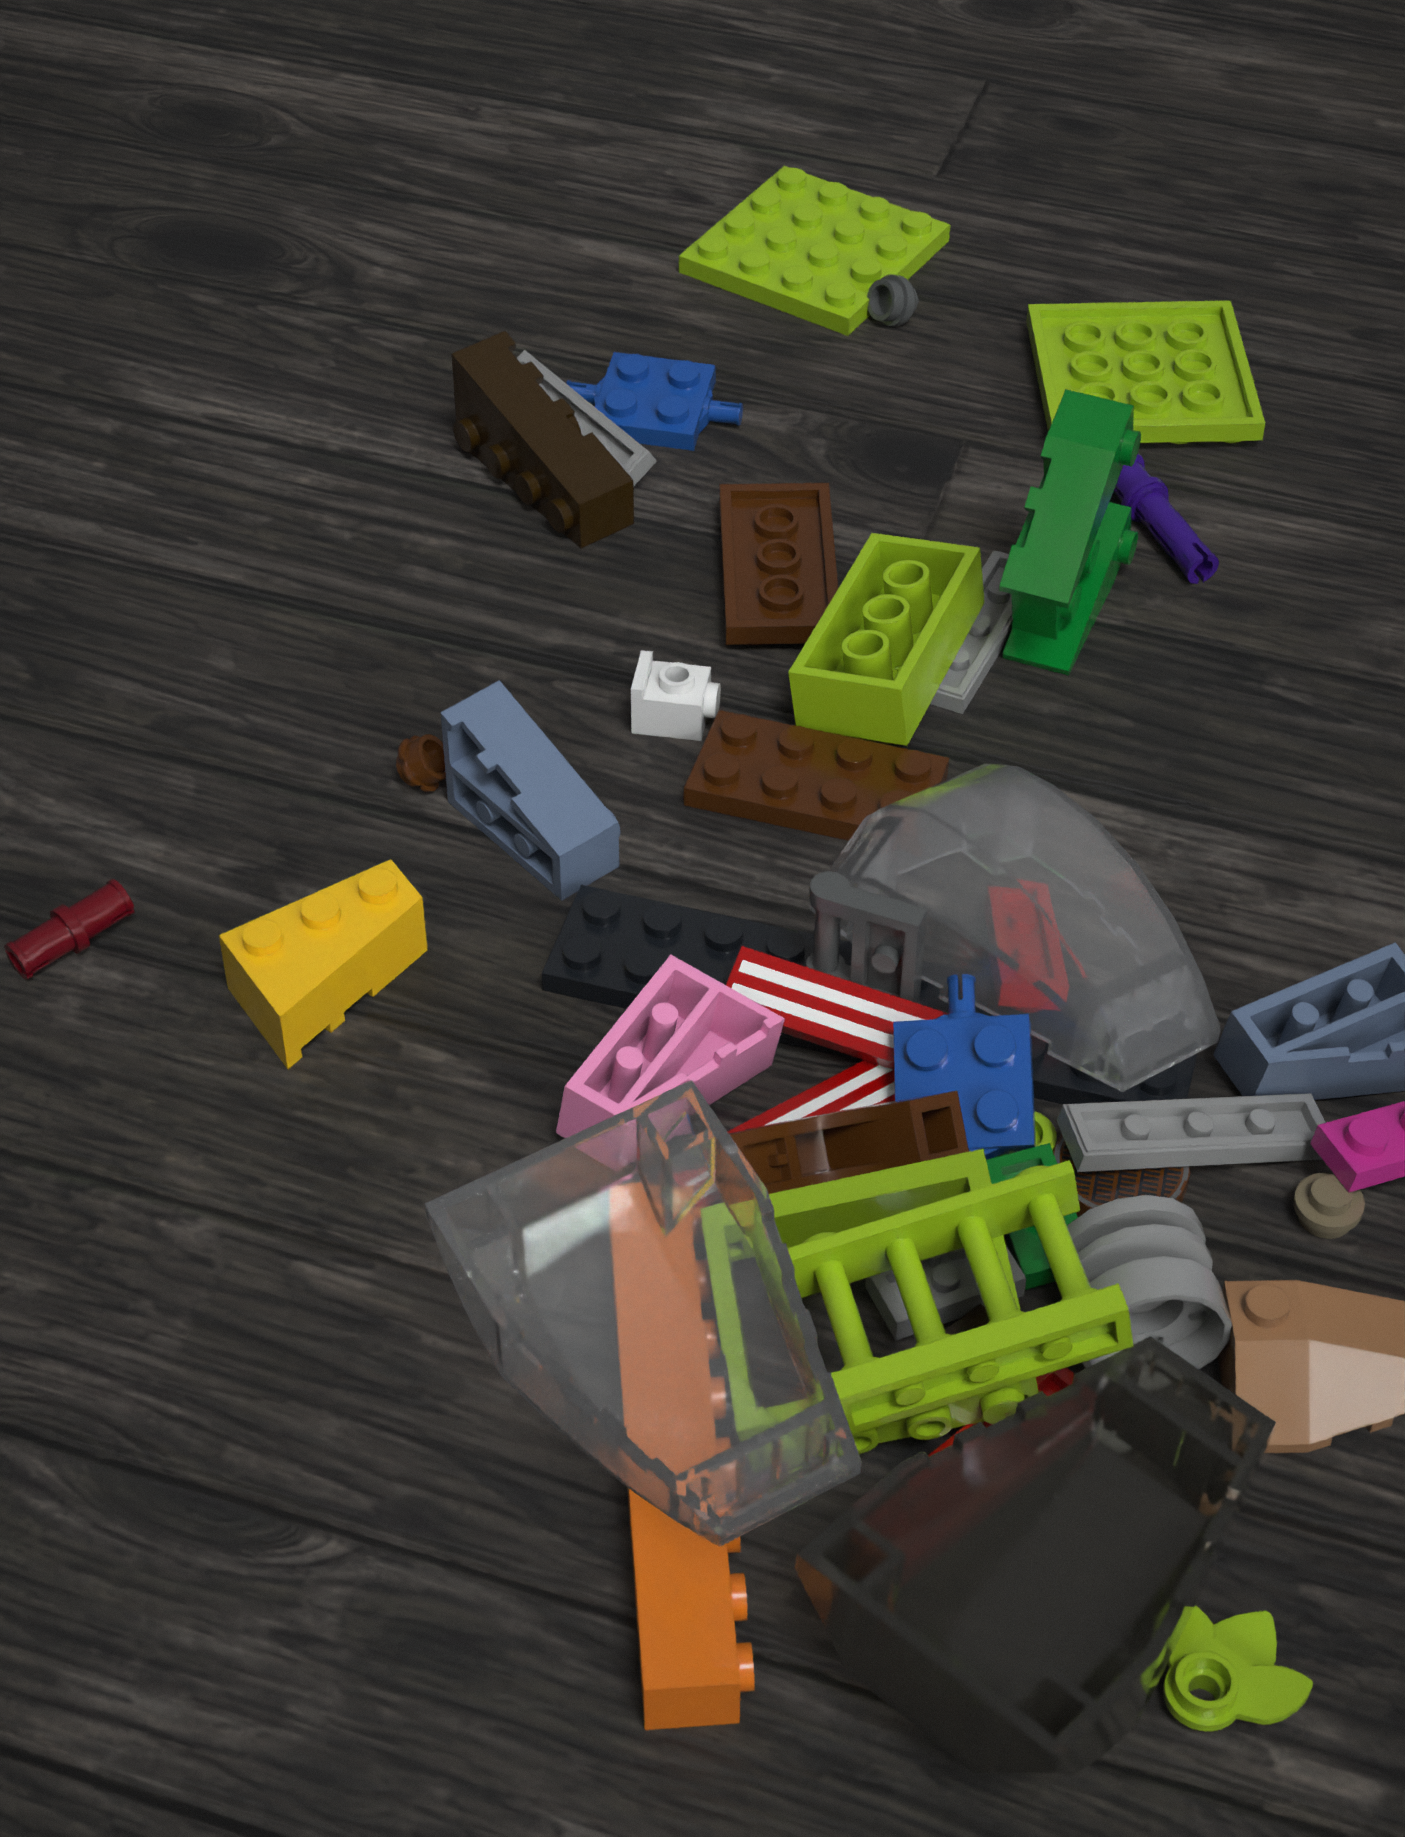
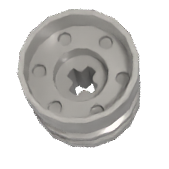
[1067,1195,1232,1387]

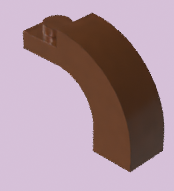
[712,1091,969,1203]

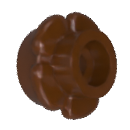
[396,734,446,792]

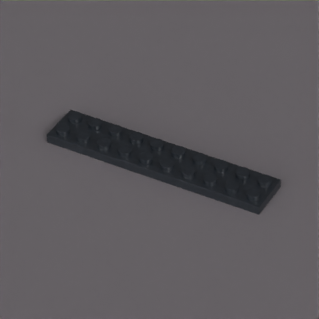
[542,885,1206,1104]

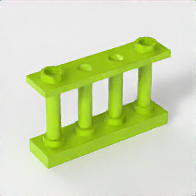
[784,1160,1134,1437]

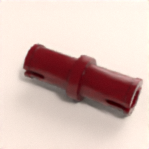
[4,879,135,980]

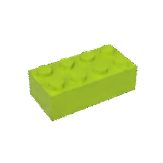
[788,533,985,746]

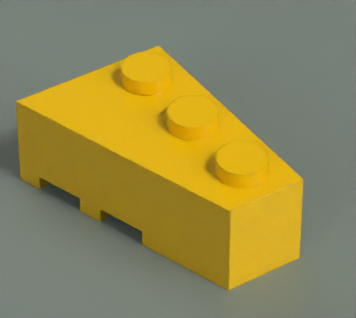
[219,859,428,1069]

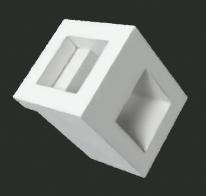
[631,650,721,741]

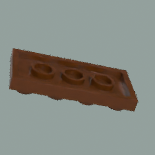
[719,483,838,645]
[684,710,949,856]

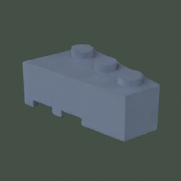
[441,680,621,901]
[1213,942,1405,1100]

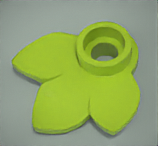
[1159,1599,1313,1731]

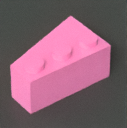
[556,955,785,1166]

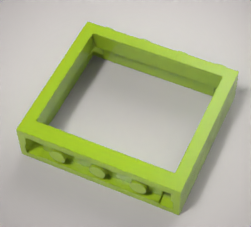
[703,1149,1042,1470]

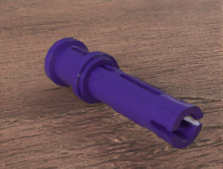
[1113,453,1219,584]

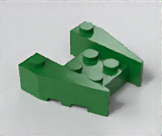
[999,389,1141,676]

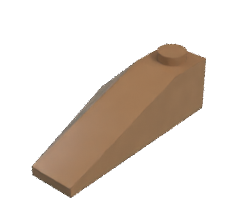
[1217,1280,1405,1454]

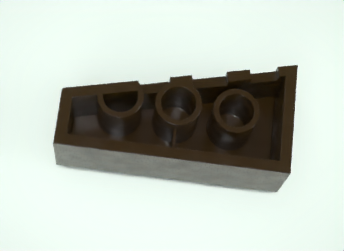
[451,331,634,548]

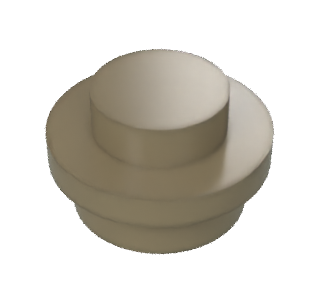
[1293,1173,1365,1239]

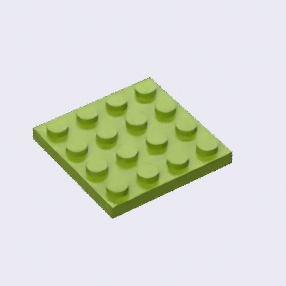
[679,166,950,336]
[1026,300,1265,444]

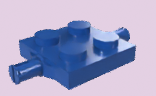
[567,352,743,451]
[893,974,1036,1160]

